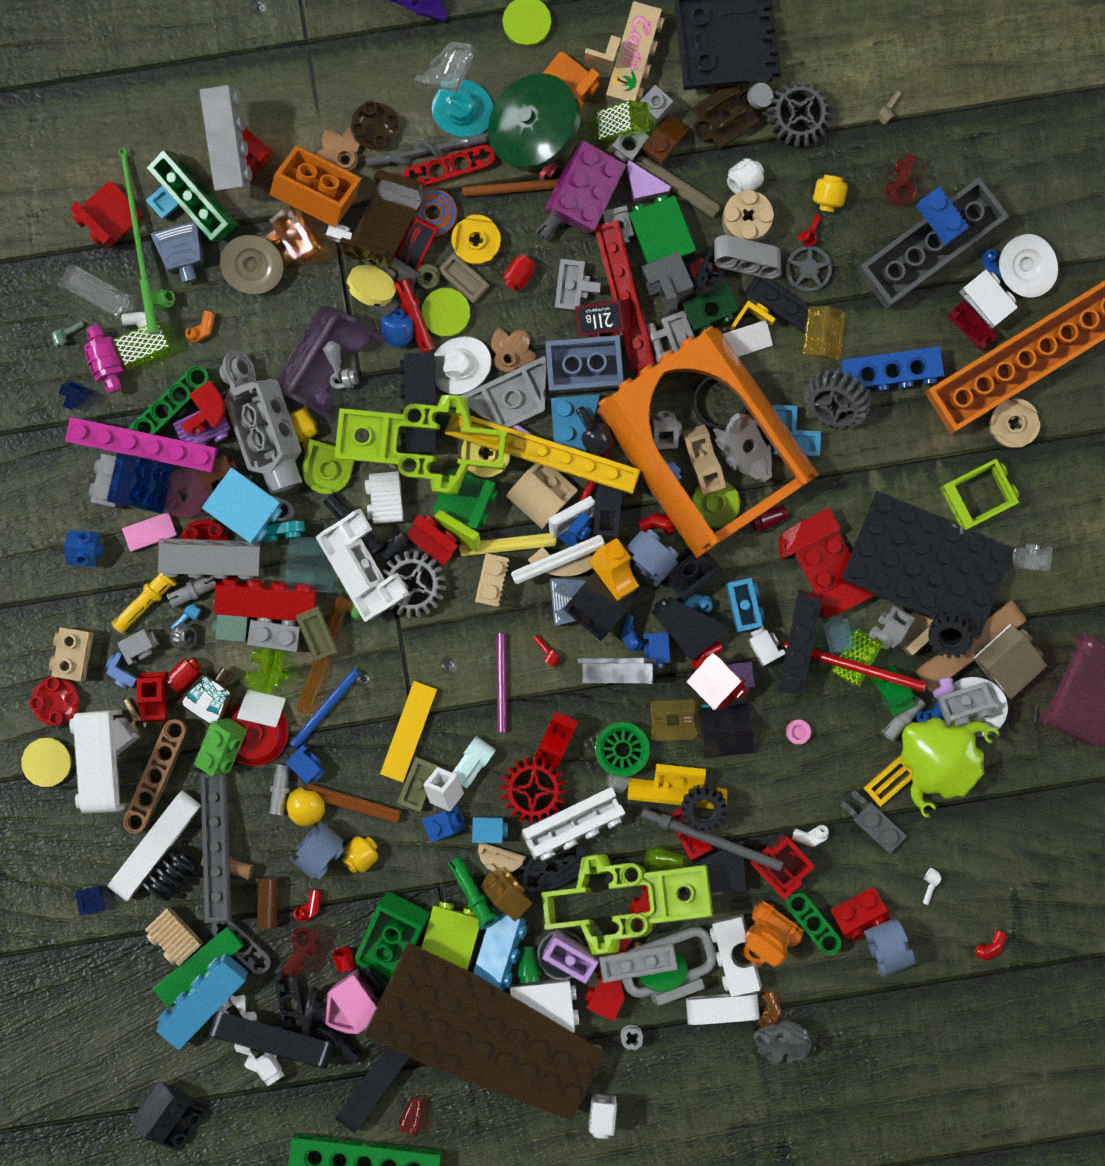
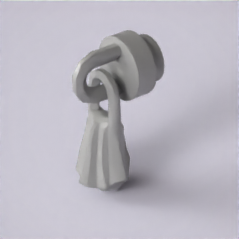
[323,341,358,389]

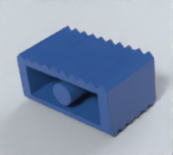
[916,187,969,246]

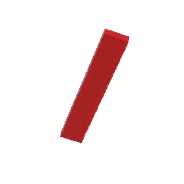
[595,220,656,371]

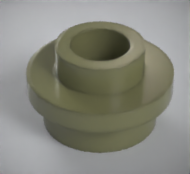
[417,264,440,289]

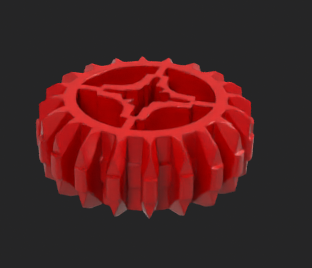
[500,756,567,824]

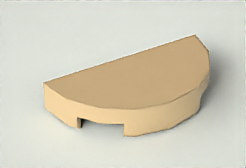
[478,843,526,873]

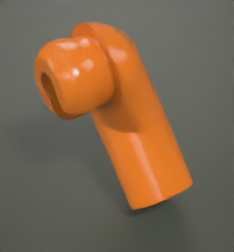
[185,311,216,343]

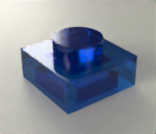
[75,885,106,916]

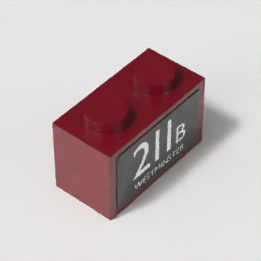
[575,298,634,338]

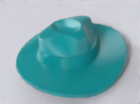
[432,79,494,138]

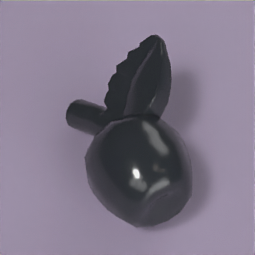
[576,406,615,457]

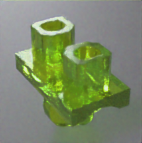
[245,647,288,694]

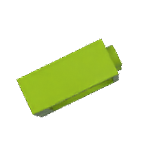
[939,459,1019,530]

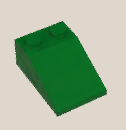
[354,891,431,980]

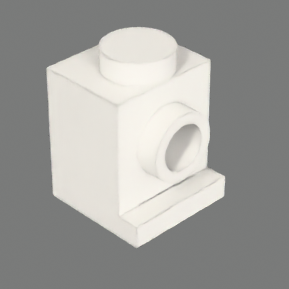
[748,626,786,666]

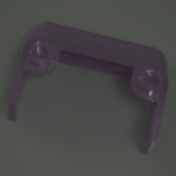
[275,305,385,423]

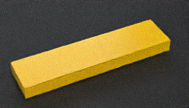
[380,681,437,782]

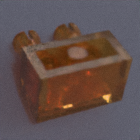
[262,205,324,269]

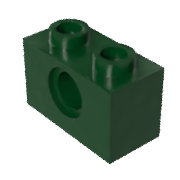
[681,283,739,335]

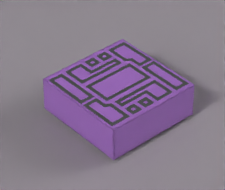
[727,662,755,687]

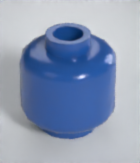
[381,309,413,348]

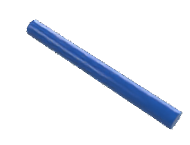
[290,668,361,749]

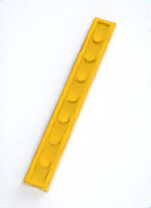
[445,415,641,494]

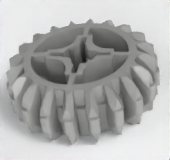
[382,551,446,618]

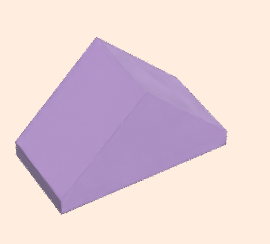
[626,161,671,203]

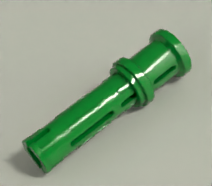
[448,857,499,929]

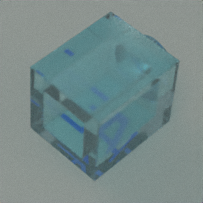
[823,616,855,655]

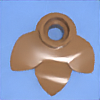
[315,127,360,172]
[491,328,537,373]

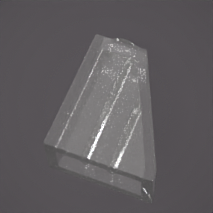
[57,265,129,317]

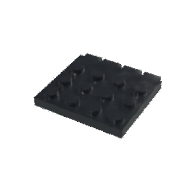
[673,0,781,91]

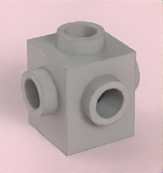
[649,411,682,449]

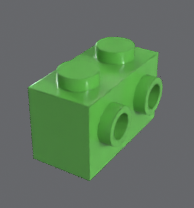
[194,718,247,777]

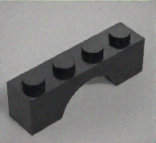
[778,590,823,696]

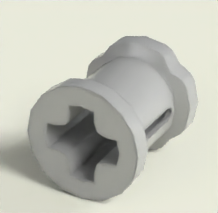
[620,1024,643,1050]

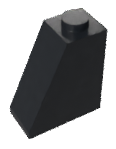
[651,597,730,661]
[682,840,745,894]

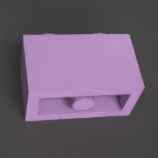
[542,929,599,984]

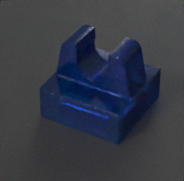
[59,380,92,410]

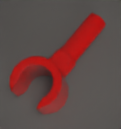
[798,214,822,247]
[533,635,559,667]

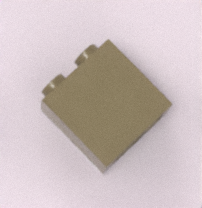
[973,624,1047,699]

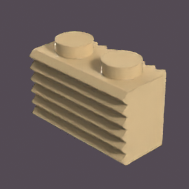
[475,553,510,607]
[145,907,204,965]

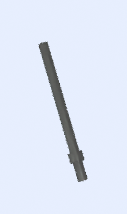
[641,808,784,871]

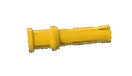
[111,573,177,634]

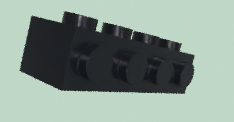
[400,353,437,454]

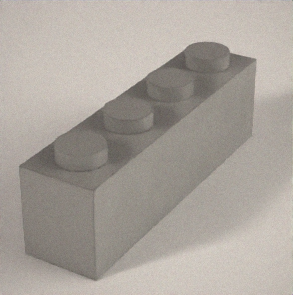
[199,85,252,191]
[158,538,260,579]

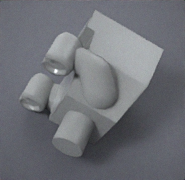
[868,606,915,649]

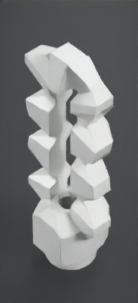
[214,994,284,1086]

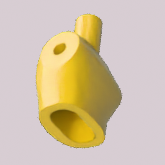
[289,407,319,452]

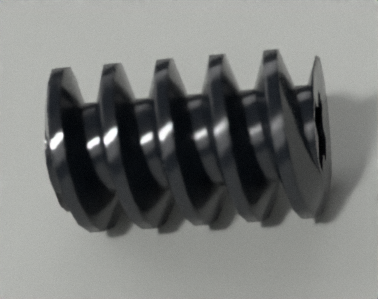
[142,847,198,901]

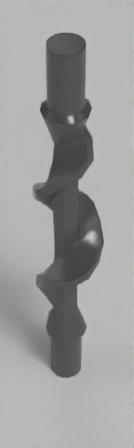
[365,133,487,168]

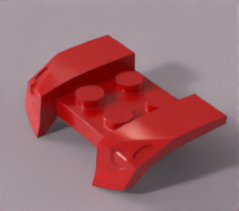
[777,507,874,618]

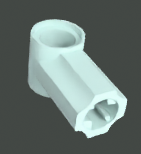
[452,736,496,788]

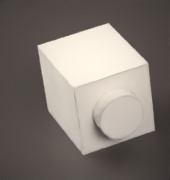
[423,767,464,811]

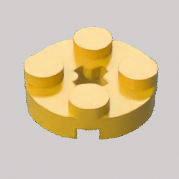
[451,215,501,265]

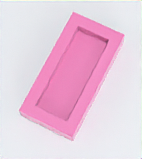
[122,512,178,552]

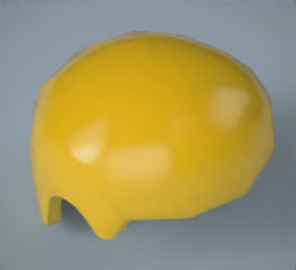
[286,787,325,827]

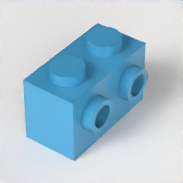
[725,578,765,632]

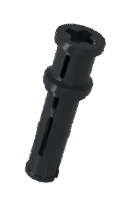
[323,492,386,558]

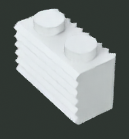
[365,471,404,524]
[588,1094,617,1139]

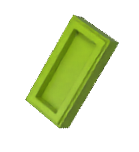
[434,510,481,552]

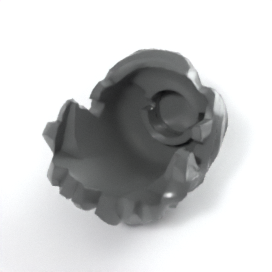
[754,1021,811,1066]

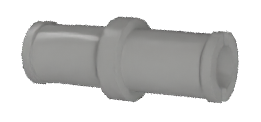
[166,575,217,609]
[881,695,926,742]
[268,764,291,815]

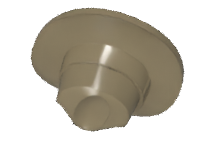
[220,235,283,294]

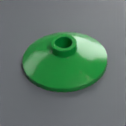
[639,952,688,992]

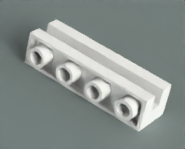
[522,787,625,861]

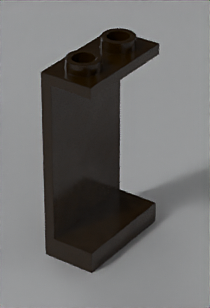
[340,169,426,268]

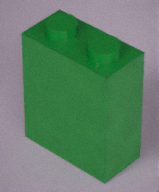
[629,195,696,265]

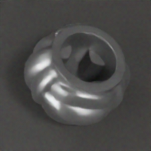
[170,623,197,651]

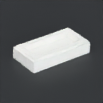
[548,496,596,538]

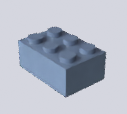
[545,335,623,394]

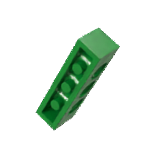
[147,150,239,241]

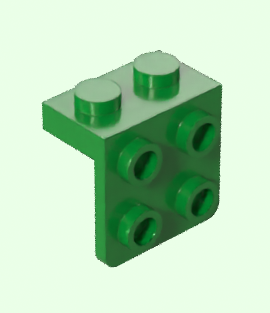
[433,468,498,531]

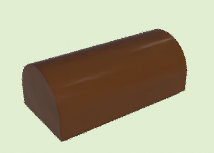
[257,877,279,929]

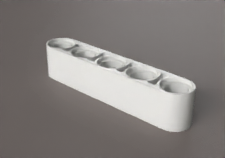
[107,790,201,902]

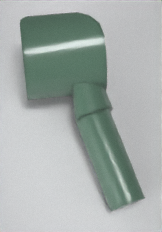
[52,321,84,346]

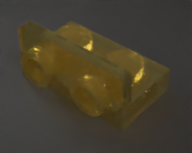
[803,306,845,361]

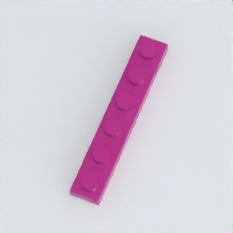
[65,417,217,473]

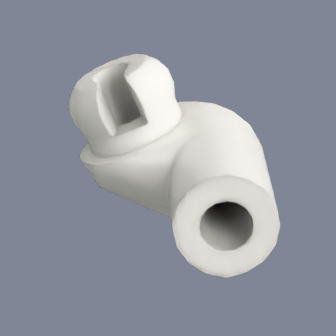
[791,825,829,847]

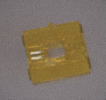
[650,699,696,741]

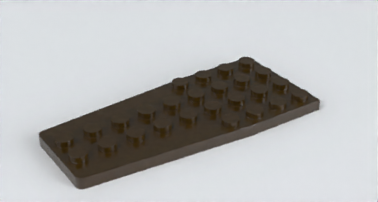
[363,941,604,1120]

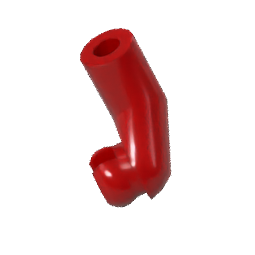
[638,513,676,534]
[692,641,723,671]
[975,930,1008,961]

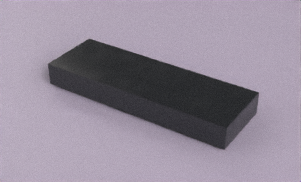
[744,276,819,334]

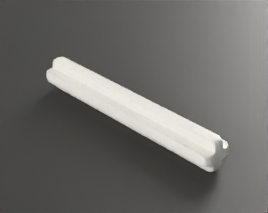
[511,535,605,584]

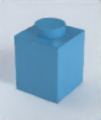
[472,816,508,843]

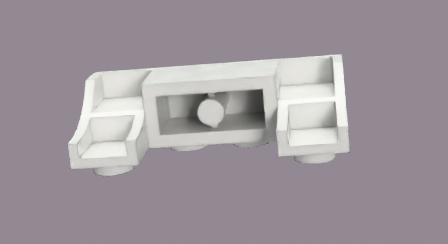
[316,509,410,622]

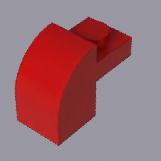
[180,380,226,436]
[535,712,578,769]

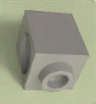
[638,85,673,126]
[612,122,649,164]

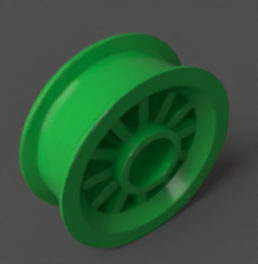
[595,722,650,777]

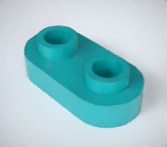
[263,521,305,543]

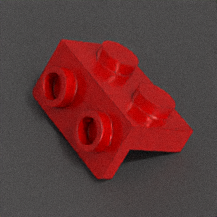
[406,515,459,566]
[830,887,891,943]

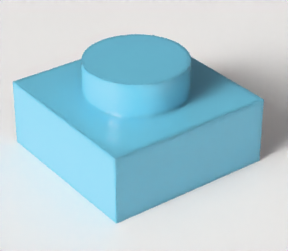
[146,186,180,220]

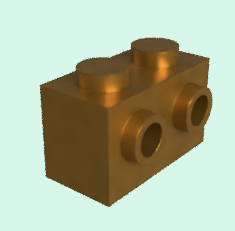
[481,868,532,922]

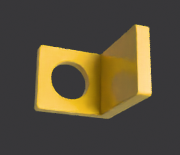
[730,301,776,330]

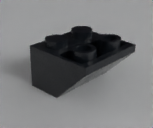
[131,1081,208,1151]

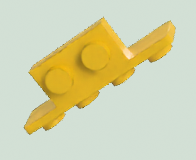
[627,764,727,809]

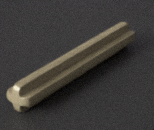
[635,155,720,217]

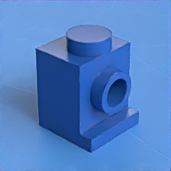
[643,633,670,668]
[286,744,325,783]

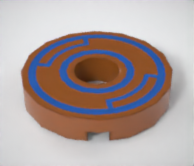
[412,188,457,238]

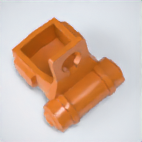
[740,901,804,967]

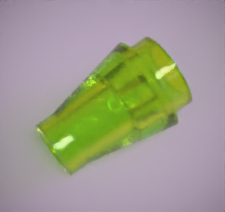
[645,846,683,871]

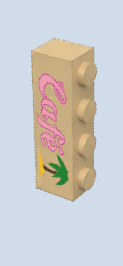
[606,1,665,109]

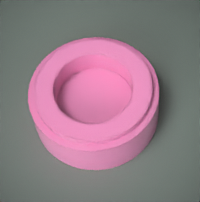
[786,720,811,744]

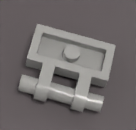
[646,311,694,364]

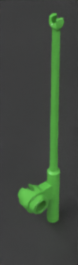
[118,147,175,335]

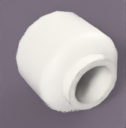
[727,158,764,194]

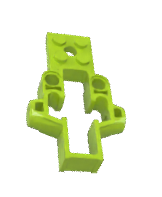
[334,395,507,495]
[541,854,713,956]

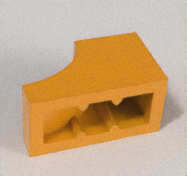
[588,538,639,601]

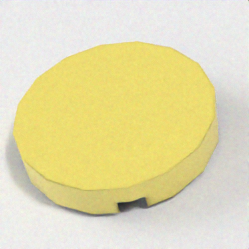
[346,265,396,306]
[21,738,72,787]

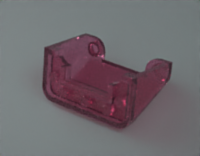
[1037,633,1105,748]

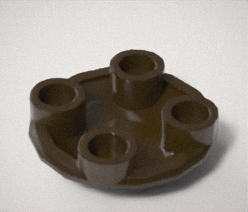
[350,101,399,150]

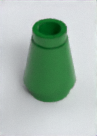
[517,947,542,983]

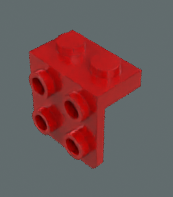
[70,181,143,249]

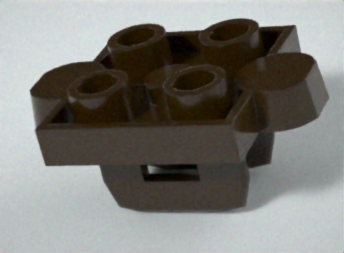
[691,86,760,150]

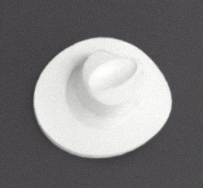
[999,234,1058,297]
[435,337,492,395]
[953,677,1008,737]

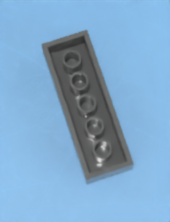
[857,177,1009,310]

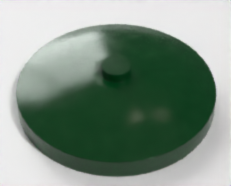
[488,73,581,170]

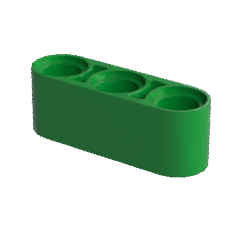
[785,891,841,955]

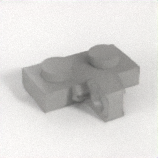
[555,259,601,311]

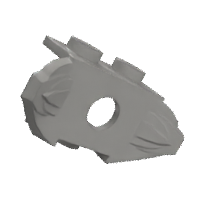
[713,413,772,482]

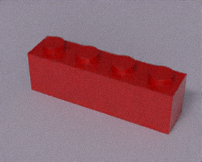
[214,577,318,621]

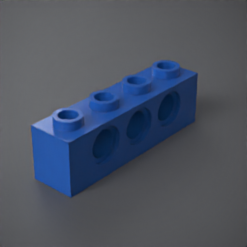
[839,347,944,392]

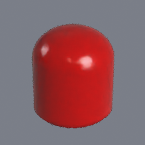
[332,947,355,973]

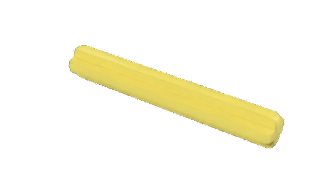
[459,533,557,556]

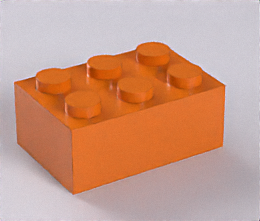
[269,145,362,228]

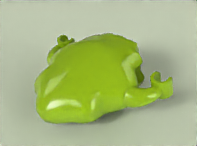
[901,717,999,817]

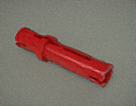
[394,278,435,353]

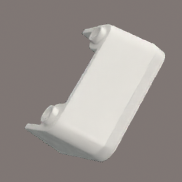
[70,709,130,813]

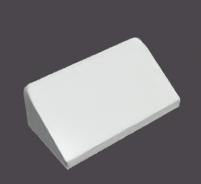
[723,320,773,357]

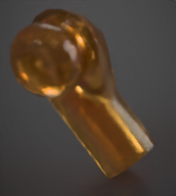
[759,990,781,1028]

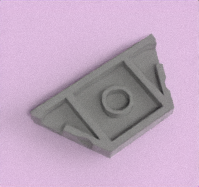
[461,356,547,428]

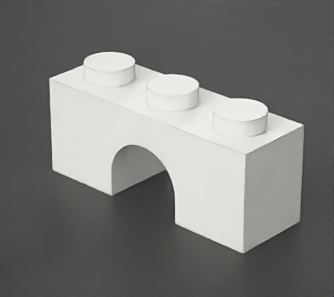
[710,914,762,997]

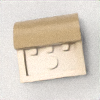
[506,463,578,529]

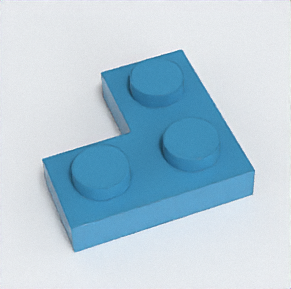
[770,405,821,457]

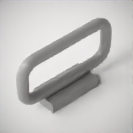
[622,927,717,1006]

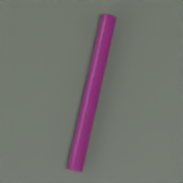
[496,633,507,732]

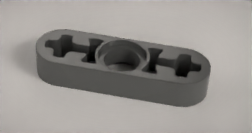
[212,919,272,974]

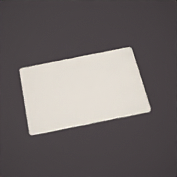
[237,690,286,727]

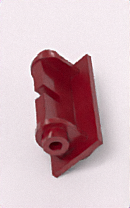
[947,300,997,351]

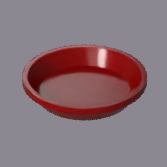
[224,701,289,766]

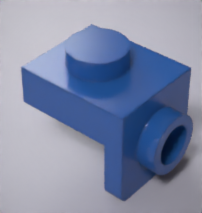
[557,512,592,547]
[422,805,466,842]

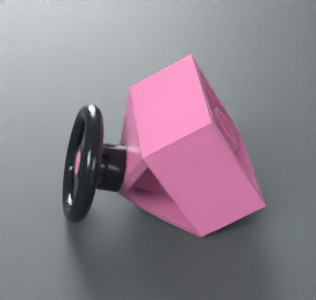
[303,968,380,1036]

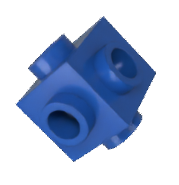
[64,530,104,567]

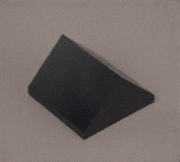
[664,548,722,602]
[699,704,754,758]

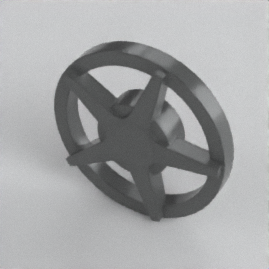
[785,246,832,292]

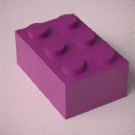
[544,141,626,234]

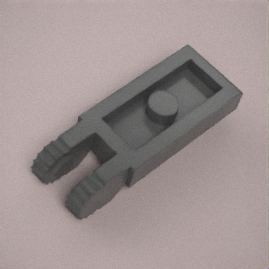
[840,790,907,854]

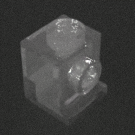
[1012,544,1053,572]

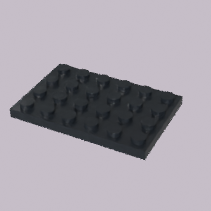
[840,491,1014,639]

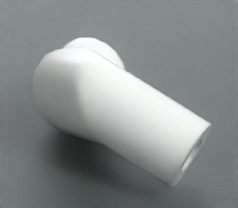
[121,312,149,336]

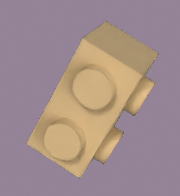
[49,627,94,681]

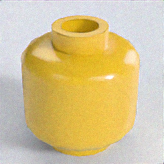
[813,174,848,212]
[341,836,378,873]

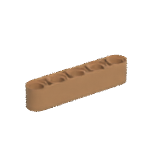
[915,600,1027,691]
[123,719,189,834]

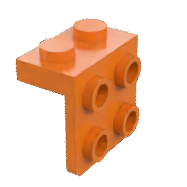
[543,52,600,110]

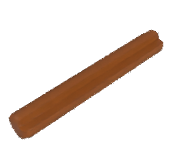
[306,784,401,823]

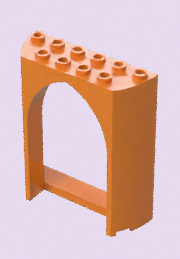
[597,326,819,558]

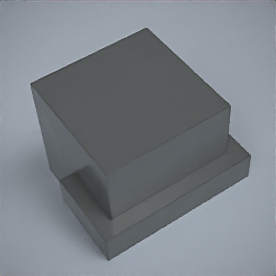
[642,252,694,316]

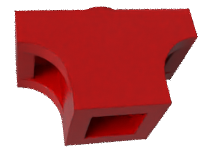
[136,672,167,723]

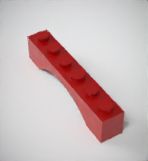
[584,871,653,1022]

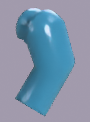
[682,593,713,612]

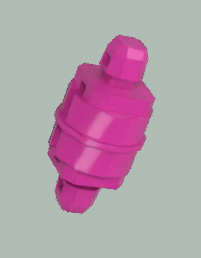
[84,325,124,394]

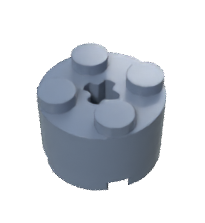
[625,529,679,586]
[289,821,345,880]
[864,918,916,977]

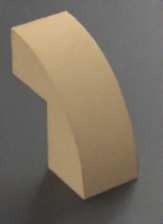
[682,424,726,495]
[528,547,593,577]

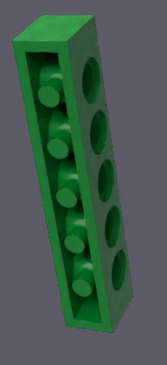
[288,1133,442,1166]

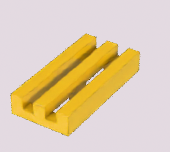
[863,755,912,807]

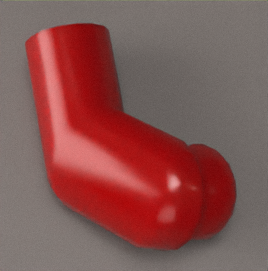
[293,889,322,922]

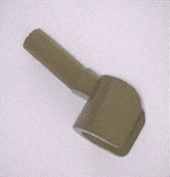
[877,91,901,124]

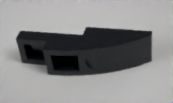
[593,457,625,555]

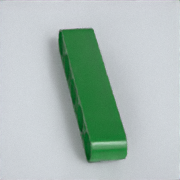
[118,366,212,458]

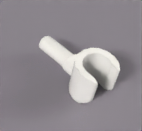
[923,868,941,905]

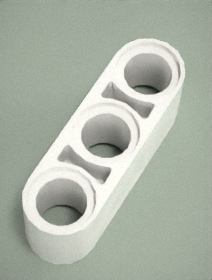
[686,992,760,1025]

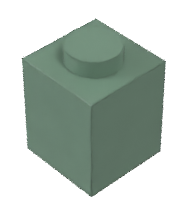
[212,615,251,642]

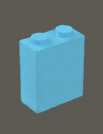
[202,468,283,544]

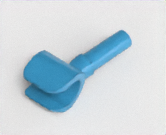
[170,604,202,630]

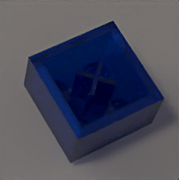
[106,453,173,514]

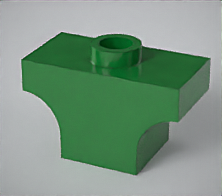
[870,665,915,716]

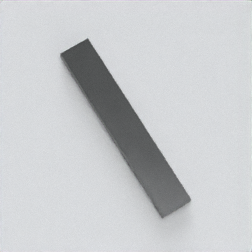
[200,773,232,924]

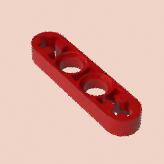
[402,145,495,188]

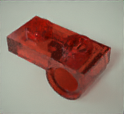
[884,153,916,207]
[281,927,320,979]

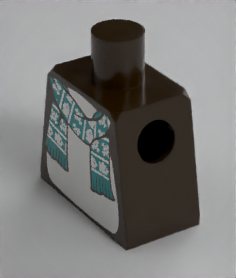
[177,666,236,725]

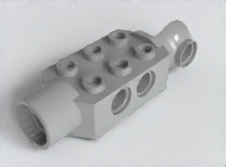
[219,349,303,494]

